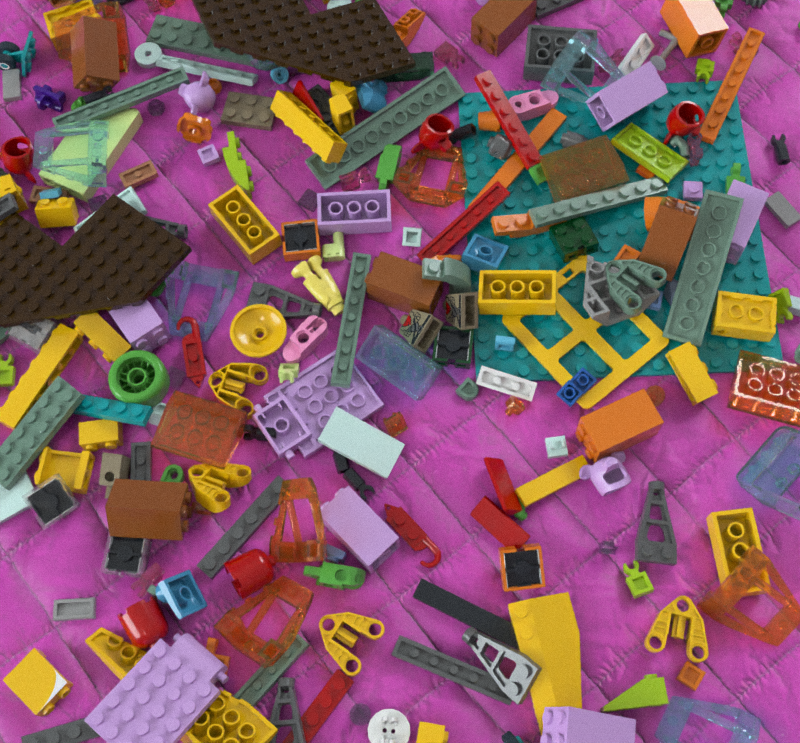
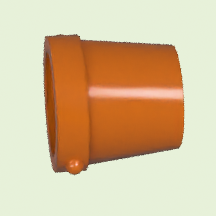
[478,110,501,132]

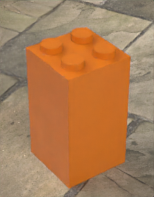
[660,0,729,58]
[575,388,664,463]

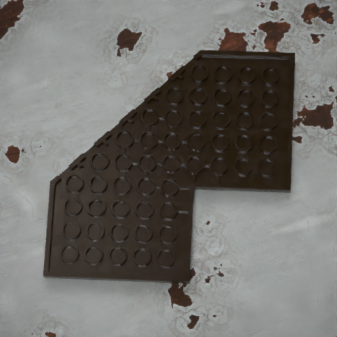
[192,0,416,87]
[0,194,192,328]

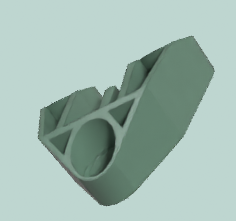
[605,259,667,315]

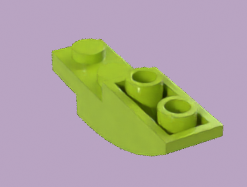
[222,131,255,199]

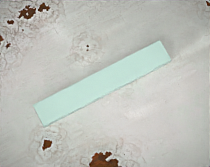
[156,55,258,86]

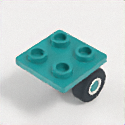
[0,31,36,77]

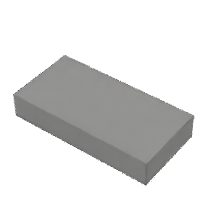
[2,68,22,102]
[765,191,800,229]
[53,597,97,622]

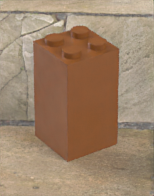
[471,0,537,57]
[70,16,120,92]
[638,196,700,282]
[365,251,444,315]
[105,479,193,541]

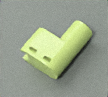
[322,232,345,262]

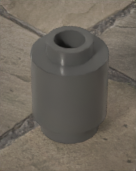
[560,130,588,153]

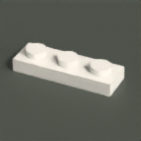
[616,33,655,78]
[476,365,537,401]

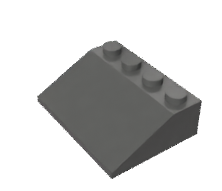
[523,24,597,85]

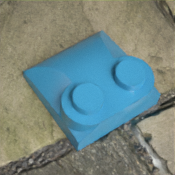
[354,79,388,113]
[461,233,509,273]
[155,570,208,620]

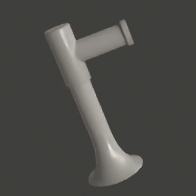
[650,28,678,71]

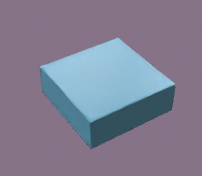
[39,187,62,199]
[494,335,515,352]

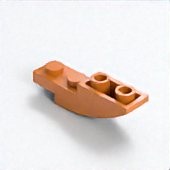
[393,8,426,48]
[491,209,567,238]

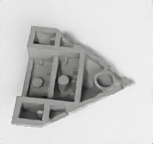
[583,255,660,326]

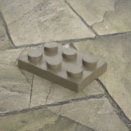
[221,91,276,131]

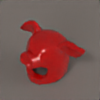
[663,100,705,145]
[411,113,454,154]
[0,136,37,184]

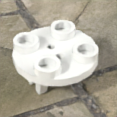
[368,709,410,743]

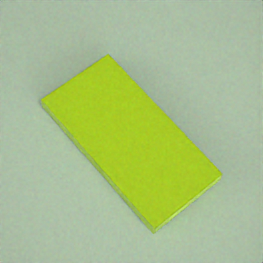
[610,122,689,183]

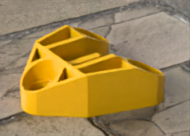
[208,363,269,420]
[188,462,252,513]
[644,596,709,663]
[319,612,385,677]

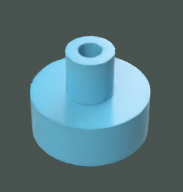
[270,65,289,84]

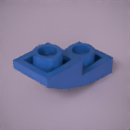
[556,367,597,408]

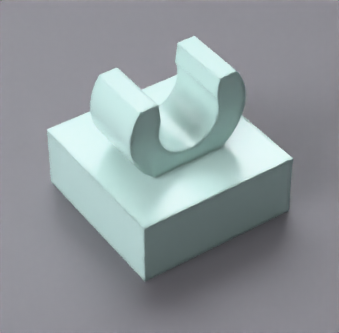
[545,435,568,459]

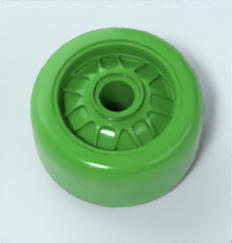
[108,350,170,407]

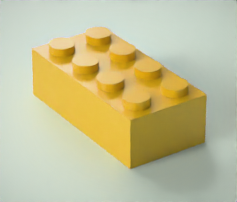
[208,184,282,265]
[478,270,557,315]
[706,507,772,599]

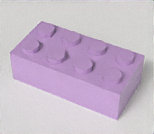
[317,189,392,236]

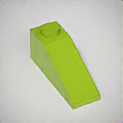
[600,674,669,713]

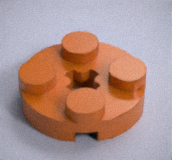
[176,112,213,143]

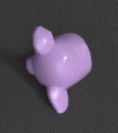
[178,71,216,116]
[579,451,632,497]

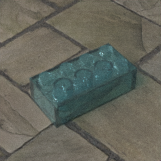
[355,325,443,401]

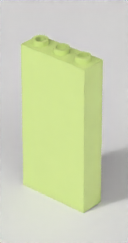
[39,108,143,203]

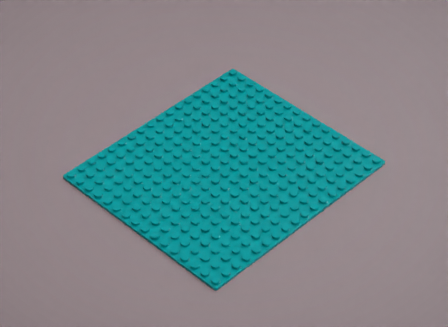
[458,80,784,381]

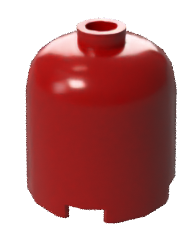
[223,549,276,600]
[117,596,169,649]

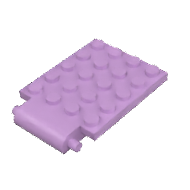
[252,350,384,460]
[84,633,229,743]

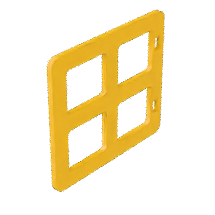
[502,255,669,409]

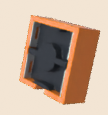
[281,219,321,262]
[498,543,546,592]

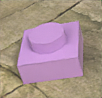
[197,144,221,167]
[683,181,703,201]

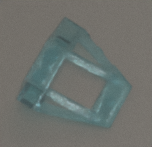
[540,30,624,103]
[33,120,110,187]
[164,261,240,342]
[654,696,761,743]

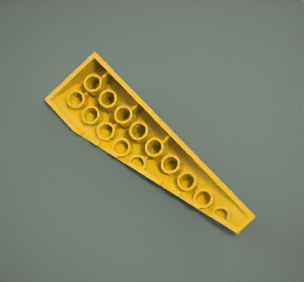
[508,592,582,736]
[85,627,278,743]

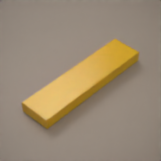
[515,455,588,508]

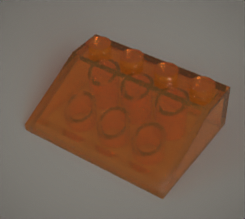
[538,135,629,203]
[727,349,800,427]
[151,390,247,470]

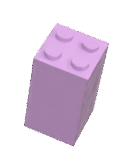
[586,61,668,132]
[726,179,769,265]
[108,299,172,352]
[318,485,400,574]
[540,706,636,743]

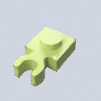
[278,363,300,383]

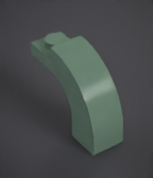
[422,257,471,294]

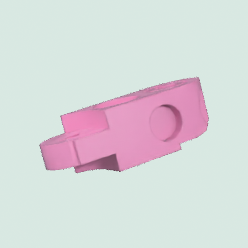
[508,89,559,122]
[283,315,328,364]

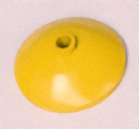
[230,304,287,358]

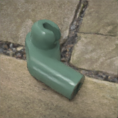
[670,135,690,159]

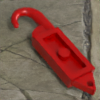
[176,316,207,389]
[384,503,442,568]

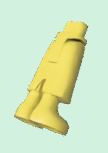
[291,255,344,317]

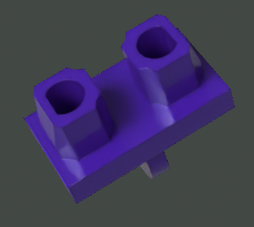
[33,84,66,112]

